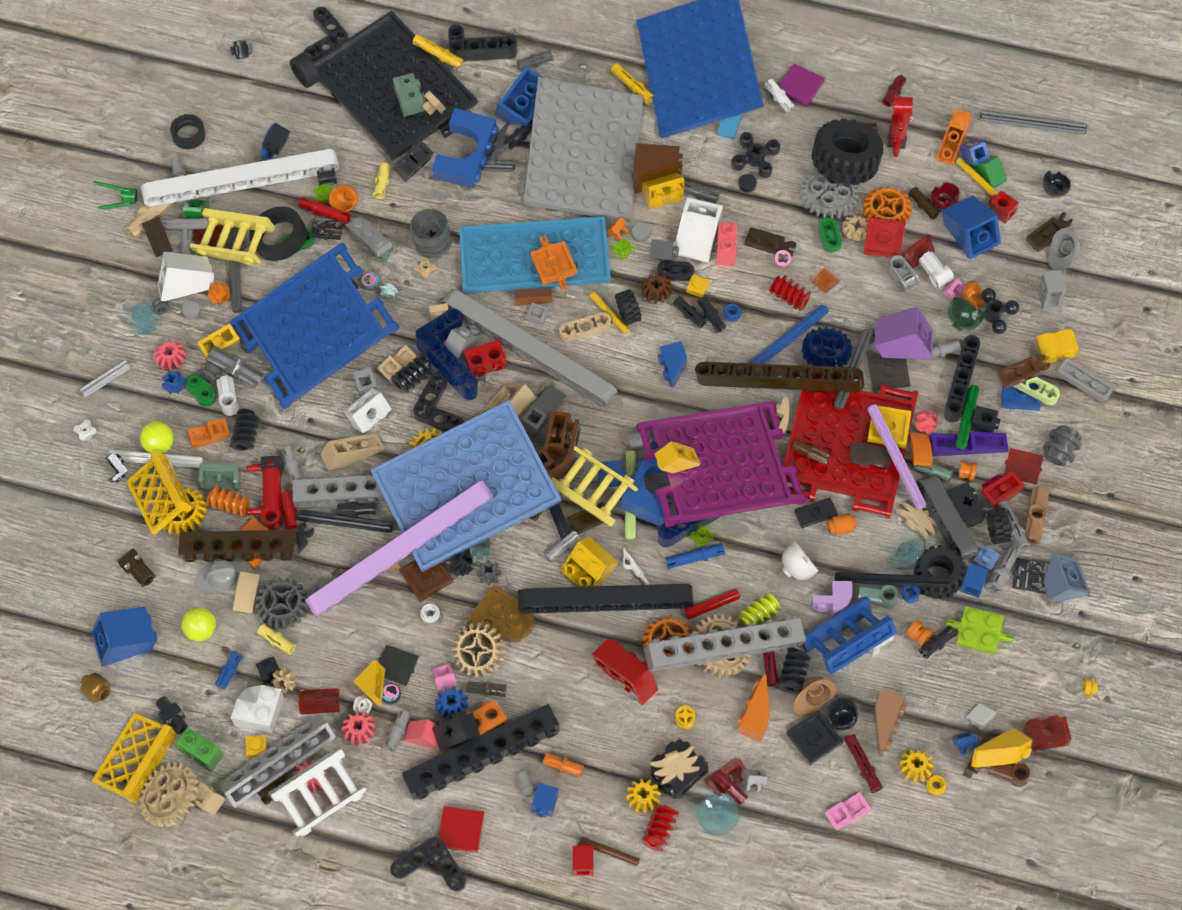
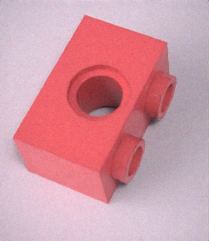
[717,222,737,266]

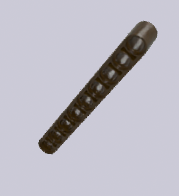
[695,361,865,392]

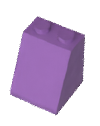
[873,307,934,359]

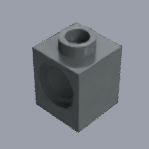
[649,239,679,261]

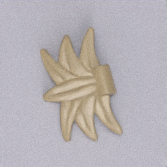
[895,501,937,542]
[650,746,699,784]

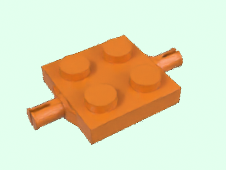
[530,235,578,290]

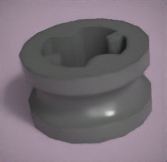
[151,298,170,315]

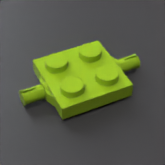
[946,606,1014,655]

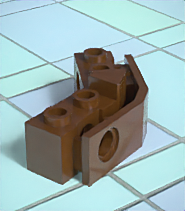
[537,411,581,480]

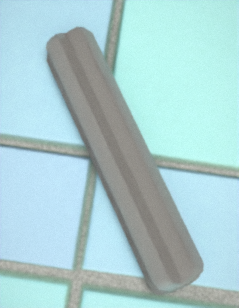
[160,218,209,229]
[79,360,130,397]

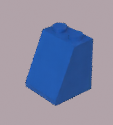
[942,195,1001,259]
[91,606,157,667]

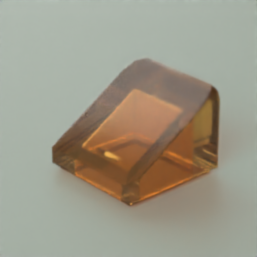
[812,268,840,294]

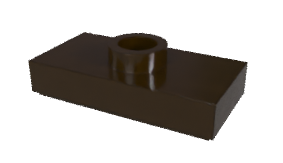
[142,217,173,258]
[568,501,611,534]

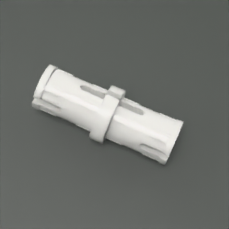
[764,78,795,113]

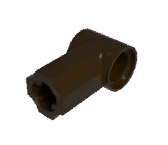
[117,548,156,587]

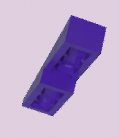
[929,431,1009,457]

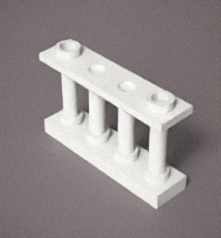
[269,747,367,836]

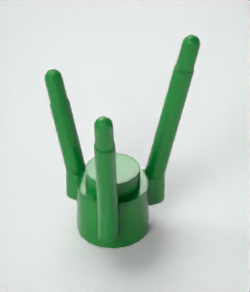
[93,181,138,210]

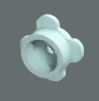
[379,284,398,298]

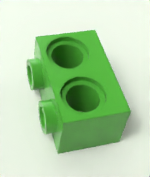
[176,727,224,772]

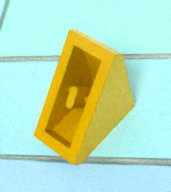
[353,660,385,706]

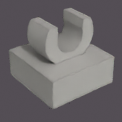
[741,769,768,792]

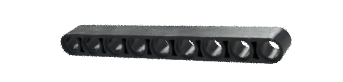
[517,584,694,614]

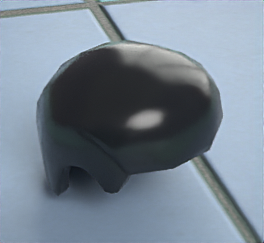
[1043,171,1071,197]
[828,697,858,731]

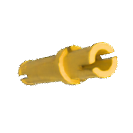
[412,34,463,69]
[611,63,654,104]

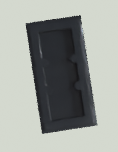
[794,497,838,529]

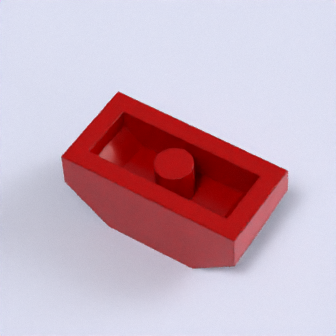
[981,471,1025,508]

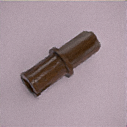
[792,439,830,464]

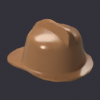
[793,676,836,717]

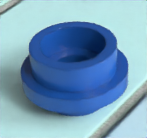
[723,304,742,322]

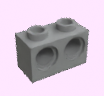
[1038,270,1067,310]

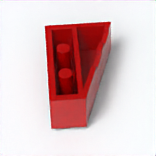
[592,638,659,706]

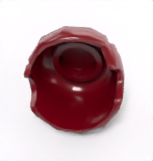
[930,182,960,209]

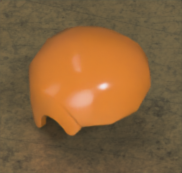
[329,184,358,212]
[961,280,984,310]

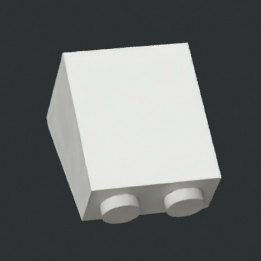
[157,252,214,301]

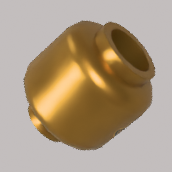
[80,673,111,703]

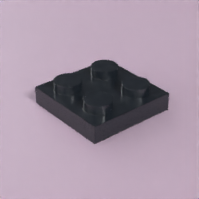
[786,710,843,766]

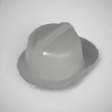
[1048,228,1080,271]
[195,560,241,594]

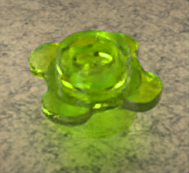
[314,185,332,202]
[613,240,635,259]
[690,525,714,547]

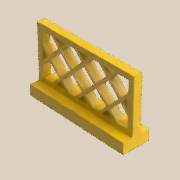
[126,449,193,535]
[92,713,177,804]

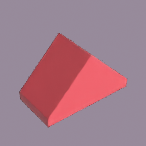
[404,719,443,751]

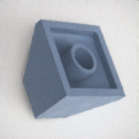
[1044,554,1091,602]

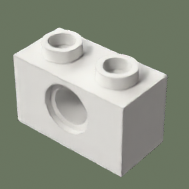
[344,388,392,433]

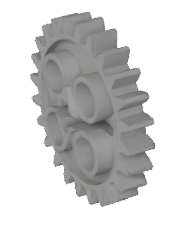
[800,171,859,219]

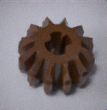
[641,272,672,305]

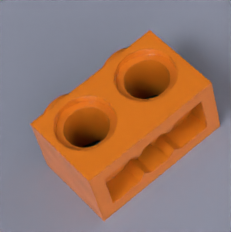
[466,699,508,741]

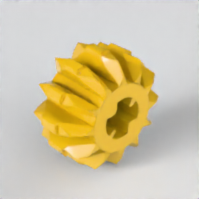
[898,748,934,783]
[626,778,661,814]

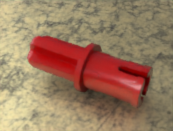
[281,491,298,530]

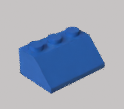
[494,66,544,126]

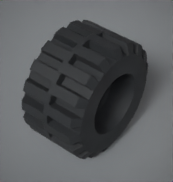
[913,545,965,599]

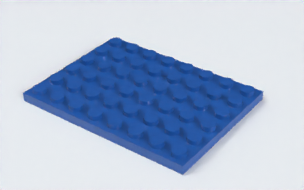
[636,0,764,138]

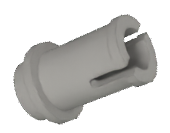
[516,770,537,798]

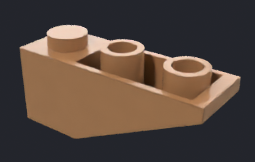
[874,688,907,757]

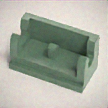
[199,463,241,491]

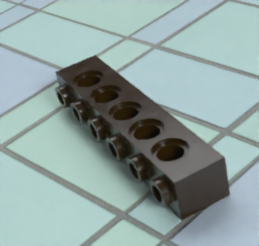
[178,530,299,562]

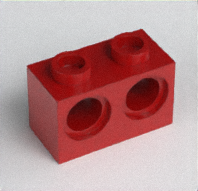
[463,339,507,378]

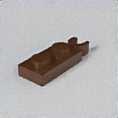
[997,354,1051,389]

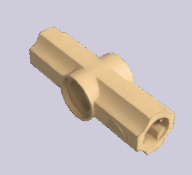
[125,203,175,240]

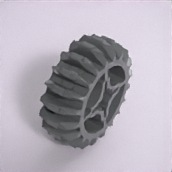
[255,578,309,630]

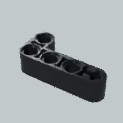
[448,24,518,62]

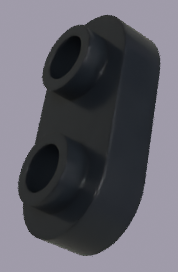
[657,260,694,281]

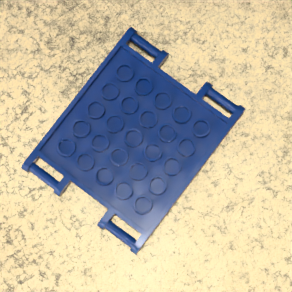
[229,243,400,409]

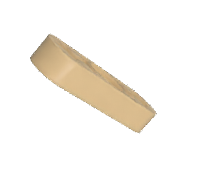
[559,312,611,342]

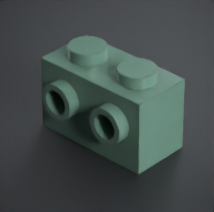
[392,73,426,117]

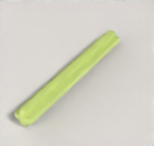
[625,451,636,540]

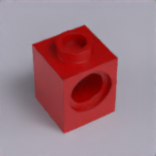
[988,190,1019,224]
[572,843,594,876]

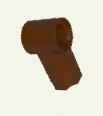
[988,763,1030,787]

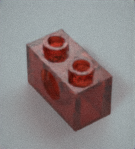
[1023,715,1072,752]

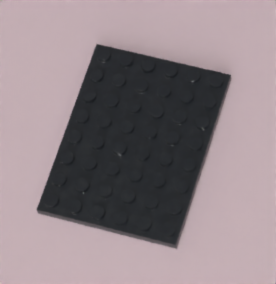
[313,10,478,160]

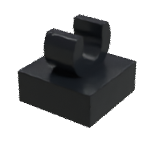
[255,656,280,683]

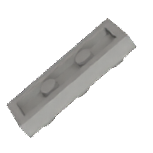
[346,215,392,257]
[1056,358,1115,404]

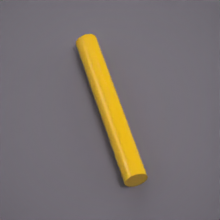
[956,157,998,197]
[589,291,630,334]

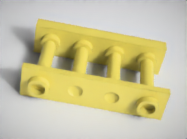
[190,208,275,265]
[551,446,638,527]

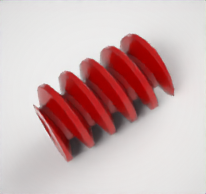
[769,275,811,311]
[642,805,680,851]

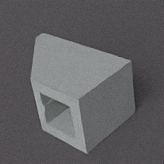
[443,325,484,358]

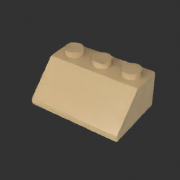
[477,383,537,422]

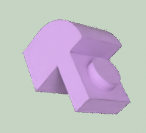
[811,581,852,618]

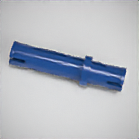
[665,542,725,570]

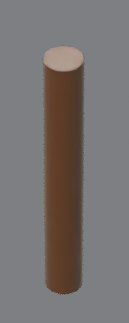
[580,836,640,866]

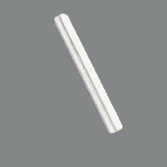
[109,449,203,468]

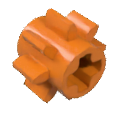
[207,282,231,305]

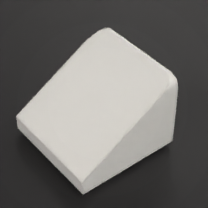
[966,703,996,731]

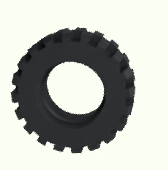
[811,119,884,185]

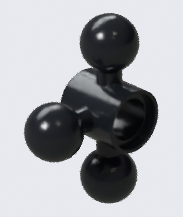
[981,288,1020,334]

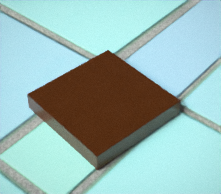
[399,560,453,602]

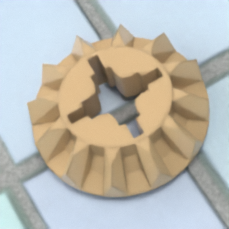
[842,214,868,241]

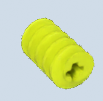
[737,592,781,626]

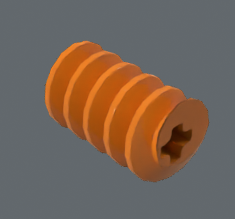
[206,484,250,518]

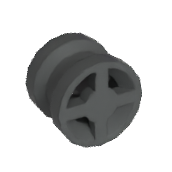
[198,361,222,384]

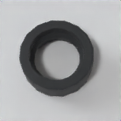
[290,53,320,88]
[170,114,206,149]

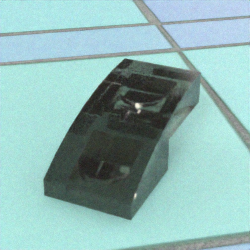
[849,443,891,469]

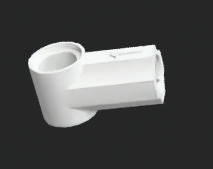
[919,251,954,288]
[217,375,239,416]

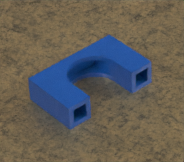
[432,108,499,188]
[619,440,672,527]

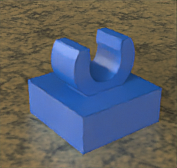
[952,732,978,755]

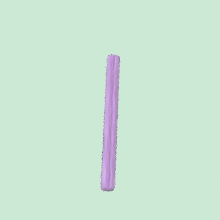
[867,404,926,510]

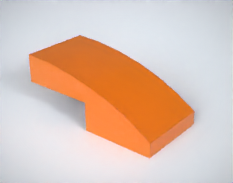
[187,418,230,449]
[908,433,933,466]

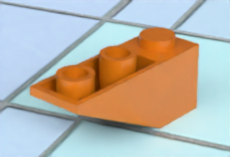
[936,108,973,165]
[737,674,770,742]

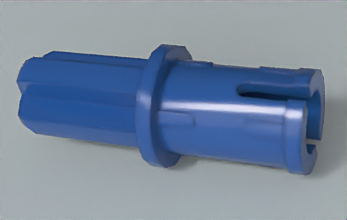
[215,651,243,690]

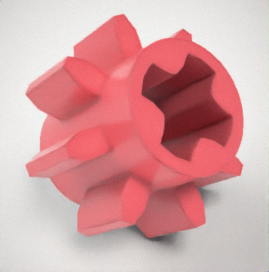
[915,409,939,434]

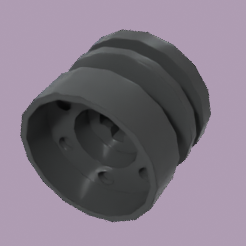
[410,209,452,258]

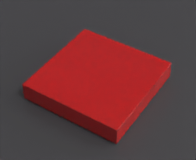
[863,218,905,258]
[437,806,485,853]

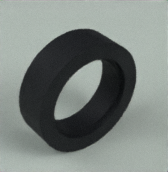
[249,206,307,261]

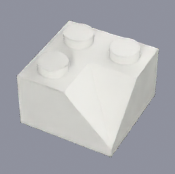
[231,685,284,735]

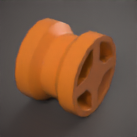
[958,460,977,482]

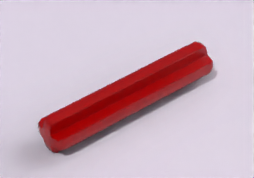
[685,589,740,619]

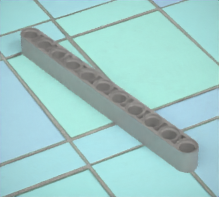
[441,289,617,407]

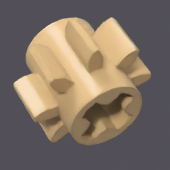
[271,667,298,693]

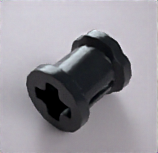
[317,168,337,187]

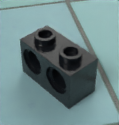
[393,140,434,182]

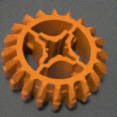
[862,185,912,226]
[642,615,692,656]

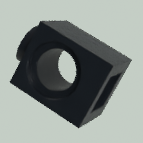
[262,122,290,155]
[970,406,1001,432]

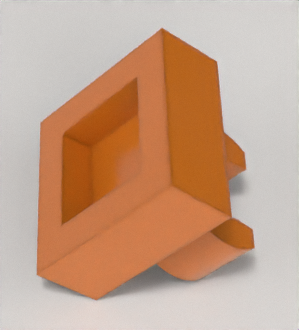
[606,217,629,241]

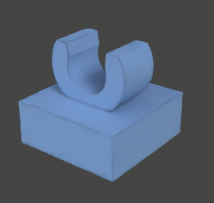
[973,546,1000,573]

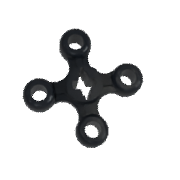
[731,132,780,178]

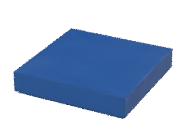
[1001,375,1041,411]

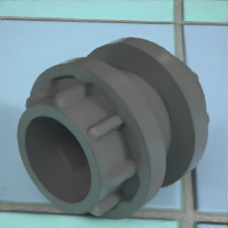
[1043,425,1082,467]

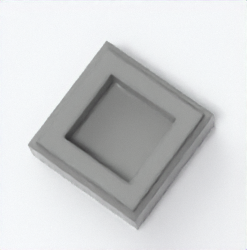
[525,302,549,326]

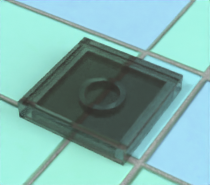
[867,353,910,390]

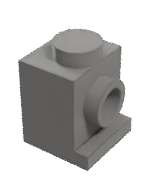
[353,367,378,398]

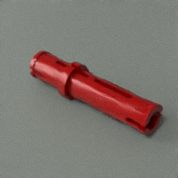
[298,196,351,224]

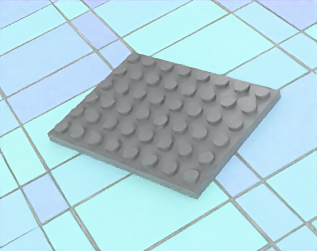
[523,77,643,223]

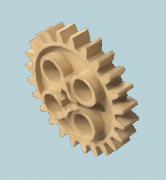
[690,614,752,678]
[139,762,199,828]

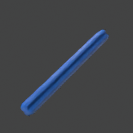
[749,304,829,364]

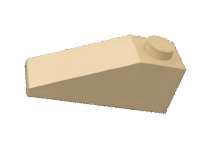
[321,433,385,470]

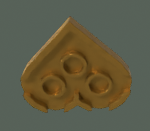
[467,584,534,647]

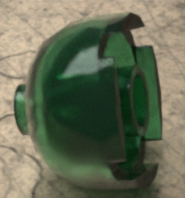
[947,297,986,331]

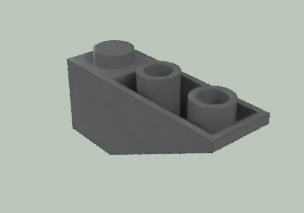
[521,385,566,438]

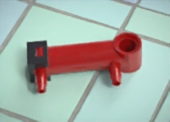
[887,96,913,157]
[246,455,283,530]

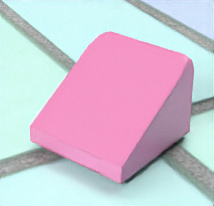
[941,278,965,304]
[431,663,457,691]

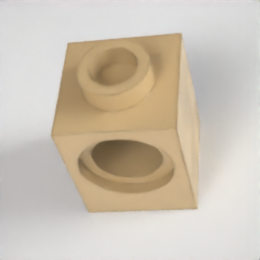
[192,782,226,815]

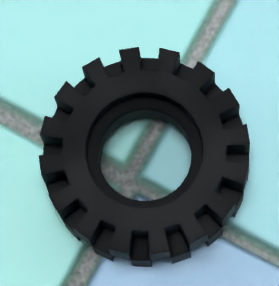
[615,289,642,325]
[986,507,1012,544]

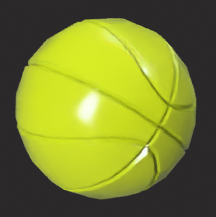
[140,421,174,454]
[181,607,216,642]

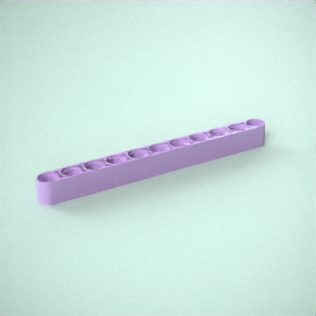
[305,480,494,617]

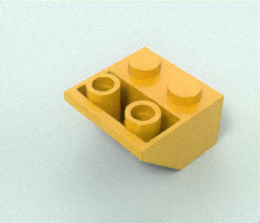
[642,173,684,210]
[560,537,618,587]

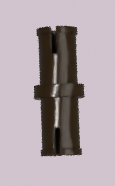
[908,187,940,220]

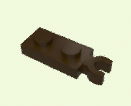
[1026,212,1073,252]
[744,227,796,257]

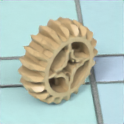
[451,622,506,677]

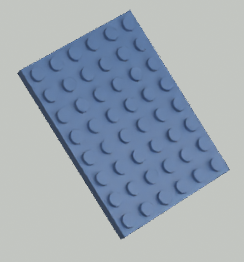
[371,400,562,572]

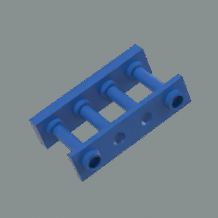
[803,597,897,675]

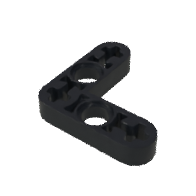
[303,7,349,62]
[413,372,464,432]
[390,837,467,892]

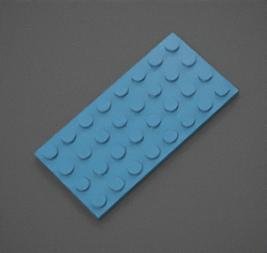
[459,216,611,294]

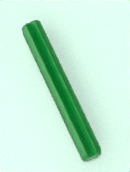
[955,385,980,449]

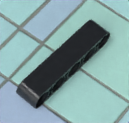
[944,335,980,423]

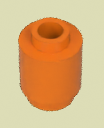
[827,513,857,536]

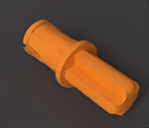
[543,753,584,778]

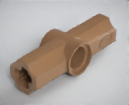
[1025,486,1050,546]

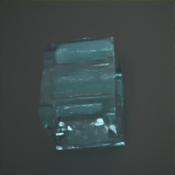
[131,302,157,335]

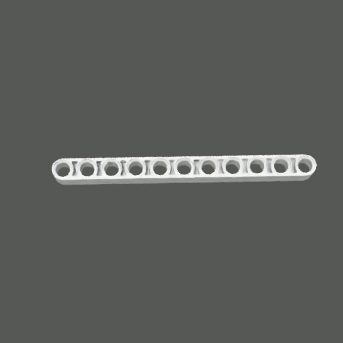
[141,149,339,207]

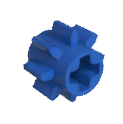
[162,370,186,395]

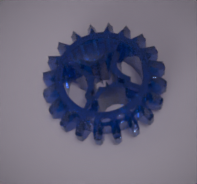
[801,326,853,367]

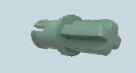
[914,463,953,482]

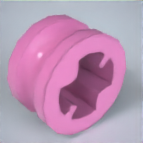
[775,250,791,267]

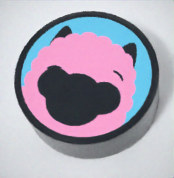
[382,683,401,705]

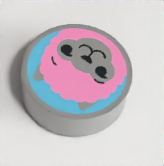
[361,272,380,291]

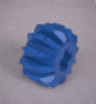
[435,686,469,719]

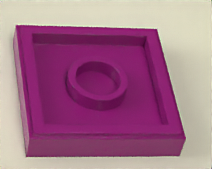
[779,64,825,107]

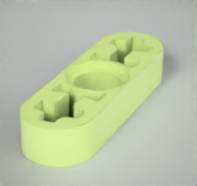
[1013,377,1060,405]

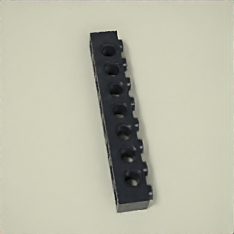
[402,704,560,801]

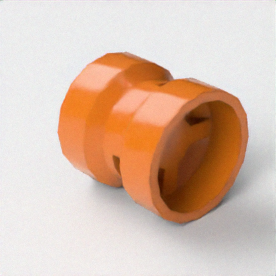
[906,620,934,647]

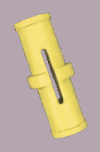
[373,162,391,199]
[257,623,296,655]

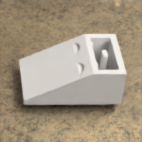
[675,197,723,263]

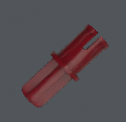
[882,75,906,107]
[712,769,748,805]

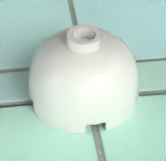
[782,541,819,580]

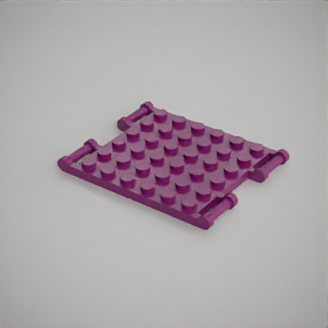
[636,401,807,527]

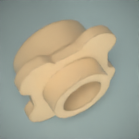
[414,258,436,278]

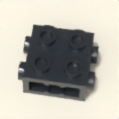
[650,738,708,799]

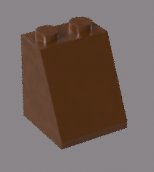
[633,143,683,194]

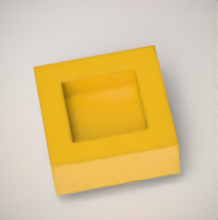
[686,274,710,298]
[246,735,267,758]

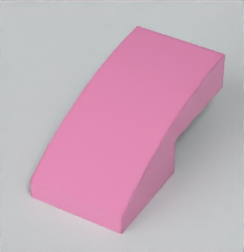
[825,792,872,830]

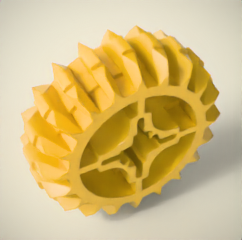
[155,485,207,536]

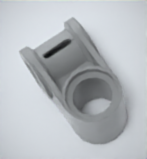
[888,255,920,292]

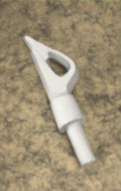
[622,548,650,585]

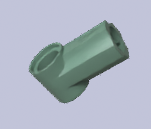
[858,584,898,609]

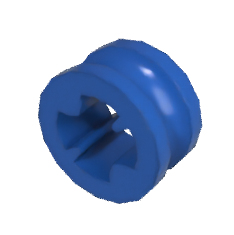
[902,586,920,603]

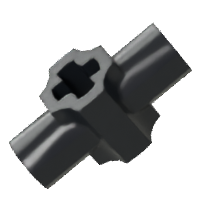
[156,696,189,734]

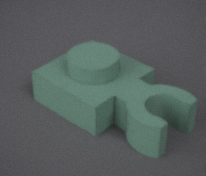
[470,539,490,563]

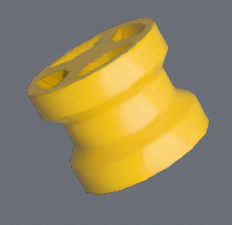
[675,705,696,730]

